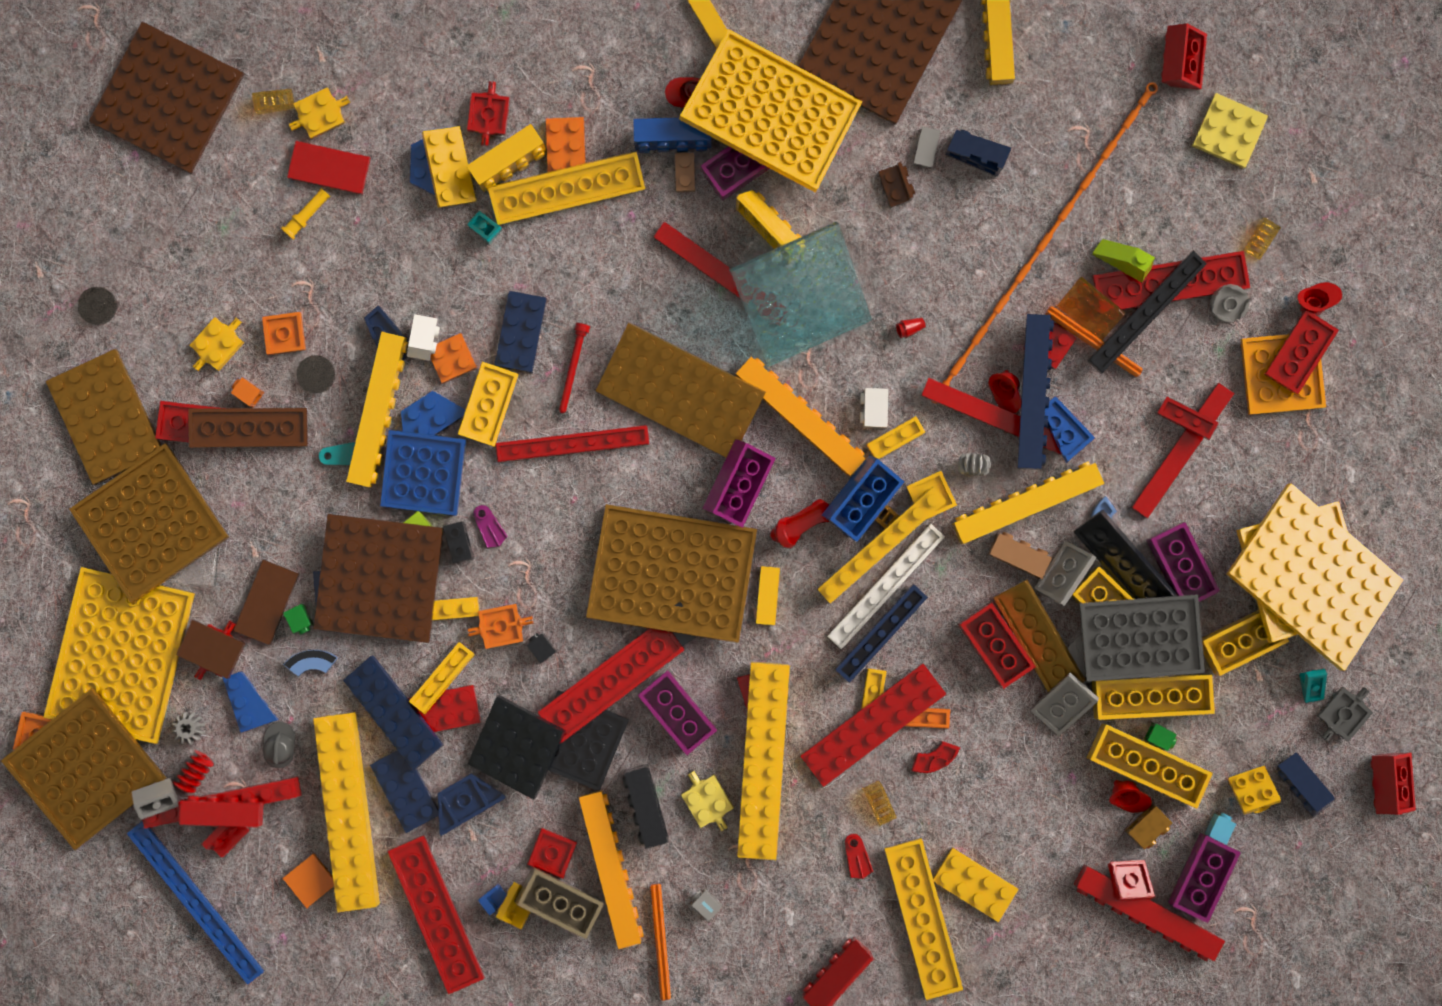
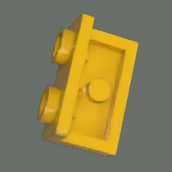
[496,882,530,929]

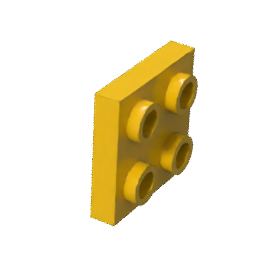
[1228,765,1281,815]

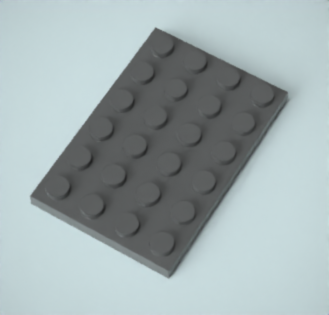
[1079,595,1205,681]

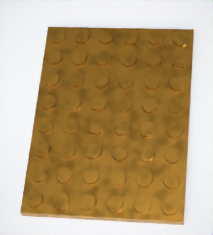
[586,504,757,643]

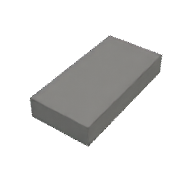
[913,127,940,169]

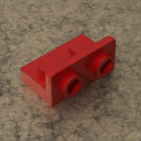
[202,826,249,858]

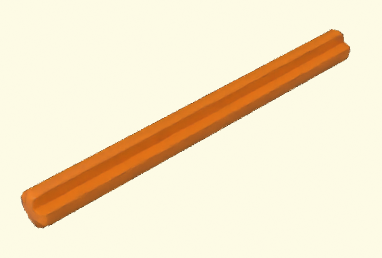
[1045,306,1143,377]
[651,883,671,1000]

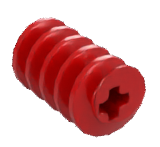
[172,750,214,793]

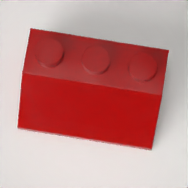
[1161,23,1207,90]
[1371,752,1416,815]

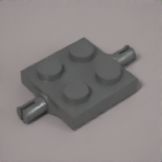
[1317,687,1373,742]

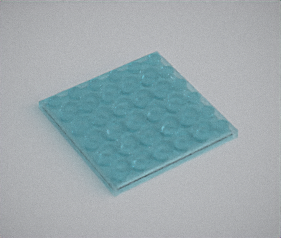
[729,221,872,367]

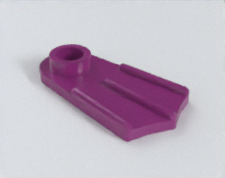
[473,505,508,548]

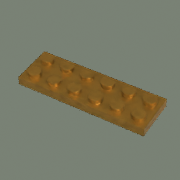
[993,579,1086,692]

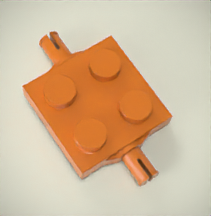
[468,604,534,649]

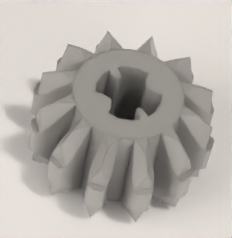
[958,453,991,476]
[171,712,205,744]

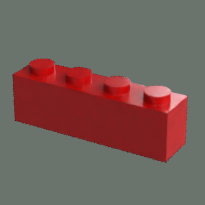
[179,796,264,827]

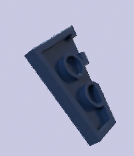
[364,305,409,361]

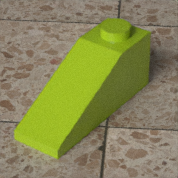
[1092,239,1155,282]

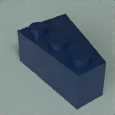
[945,129,1011,177]
[1277,752,1336,818]

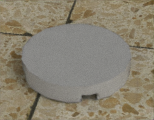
[1210,284,1250,323]

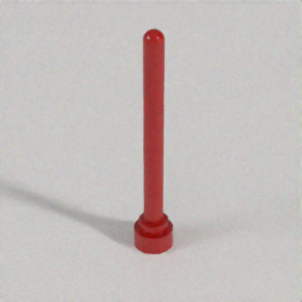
[559,322,591,413]

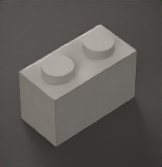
[132,778,179,820]

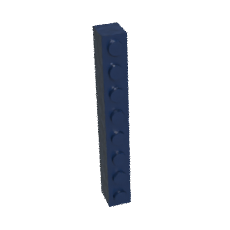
[1017,314,1054,470]

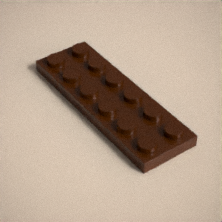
[188,408,308,448]

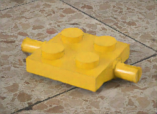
[289,87,350,139]
[189,317,244,371]

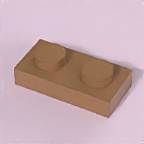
[675,153,695,192]

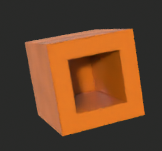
[231,377,265,408]

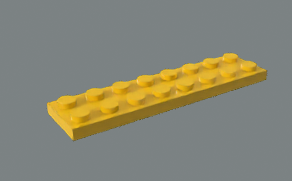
[488,151,645,225]
[884,838,963,1000]

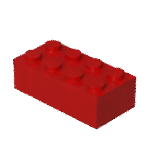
[957,603,1036,689]

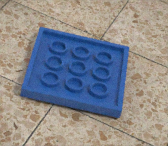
[380,430,466,516]

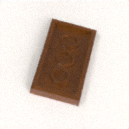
[234,559,299,645]

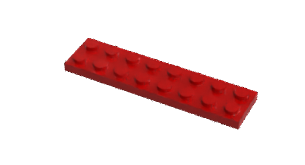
[1092,251,1251,314]
[538,629,685,743]
[800,663,946,787]
[387,835,485,995]

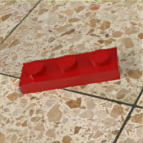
[1157,397,1219,441]

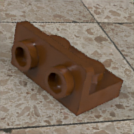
[878,162,915,208]

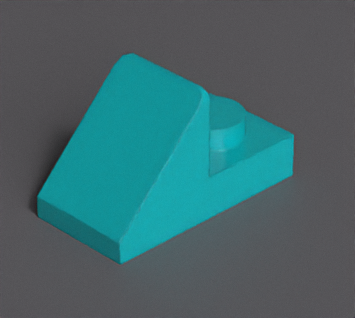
[467,211,502,245]
[1299,669,1327,703]

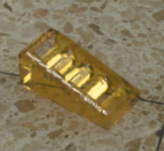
[252,89,295,115]
[1243,217,1281,260]
[862,781,897,826]

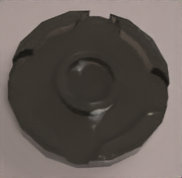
[78,287,117,325]
[297,355,336,393]

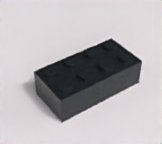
[622,764,669,849]

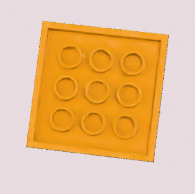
[1240,334,1326,415]

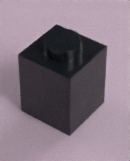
[527,633,557,664]

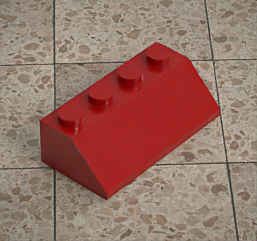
[802,937,874,1006]

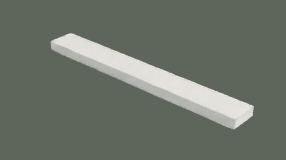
[827,524,945,649]

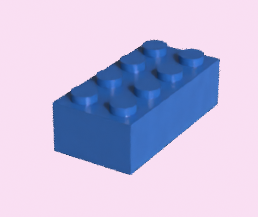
[633,118,711,153]
[822,455,904,542]

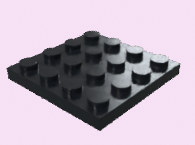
[549,690,629,791]
[468,695,566,800]

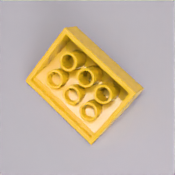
[736,190,805,264]

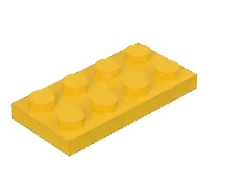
[422,126,476,208]
[457,361,519,447]
[933,847,1019,922]

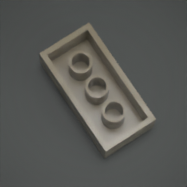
[514,866,604,939]

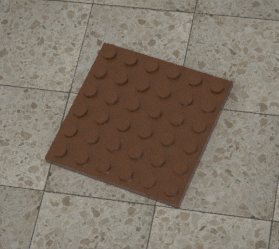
[89,21,244,174]
[314,514,444,643]

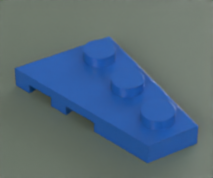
[1045,396,1095,463]
[223,671,279,732]

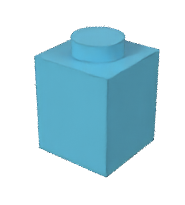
[1204,812,1236,845]

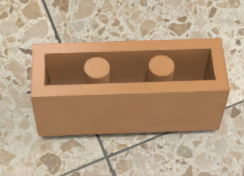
[987,532,1052,579]

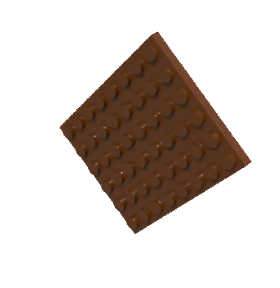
[798,0,962,125]

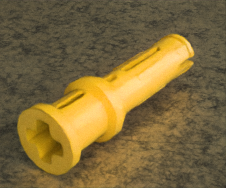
[281,188,330,240]

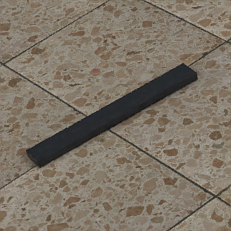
[1087,250,1207,374]

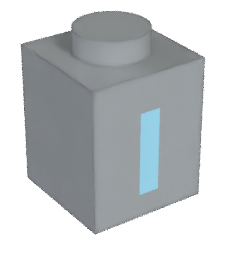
[691,889,722,921]

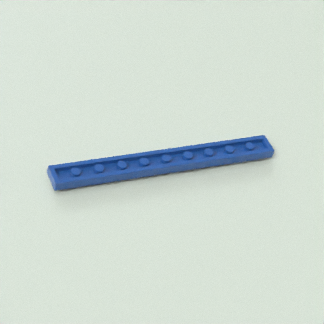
[127,821,264,985]

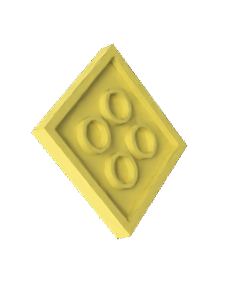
[1192,93,1268,169]

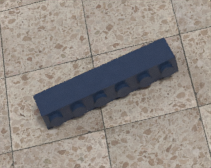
[834,584,928,683]

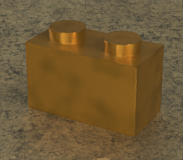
[1124,804,1172,850]

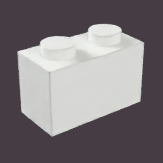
[407,314,440,361]
[860,388,888,429]

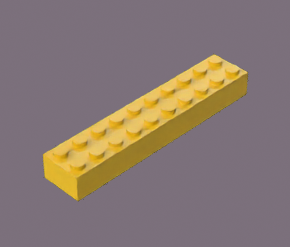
[737,661,790,860]
[313,712,380,912]

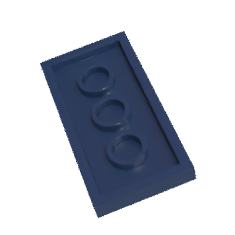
[495,291,547,373]
[370,750,439,833]

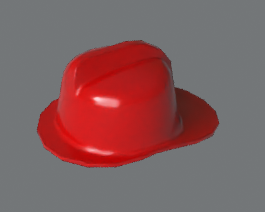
[665,77,700,107]
[1297,282,1342,316]
[988,370,1022,413]
[1109,780,1152,813]

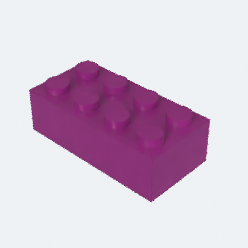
[701,146,770,201]
[702,439,776,528]
[1146,522,1220,602]
[638,670,717,755]
[1168,833,1241,923]

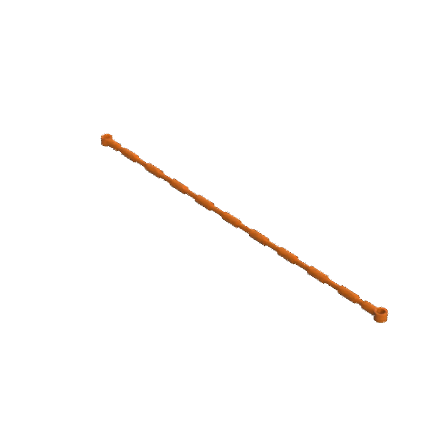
[931,82,1158,404]

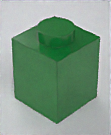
[283,604,314,635]
[1144,722,1177,751]

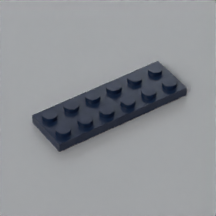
[343,655,444,770]

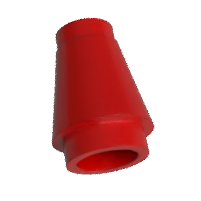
[896,317,926,339]

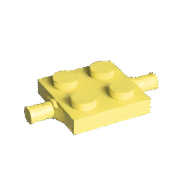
[681,771,734,831]

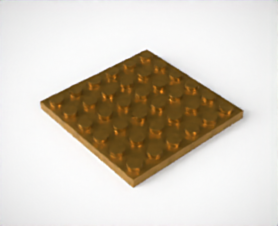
[69,443,229,604]
[1,688,166,850]

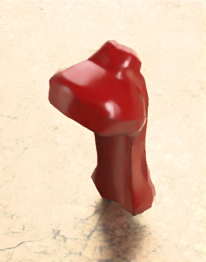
[770,499,829,549]

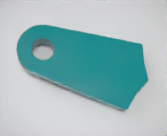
[319,442,356,465]

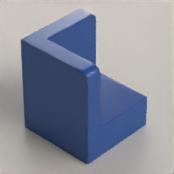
[478,883,507,915]

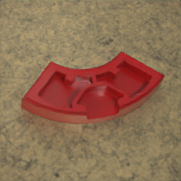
[911,741,961,773]

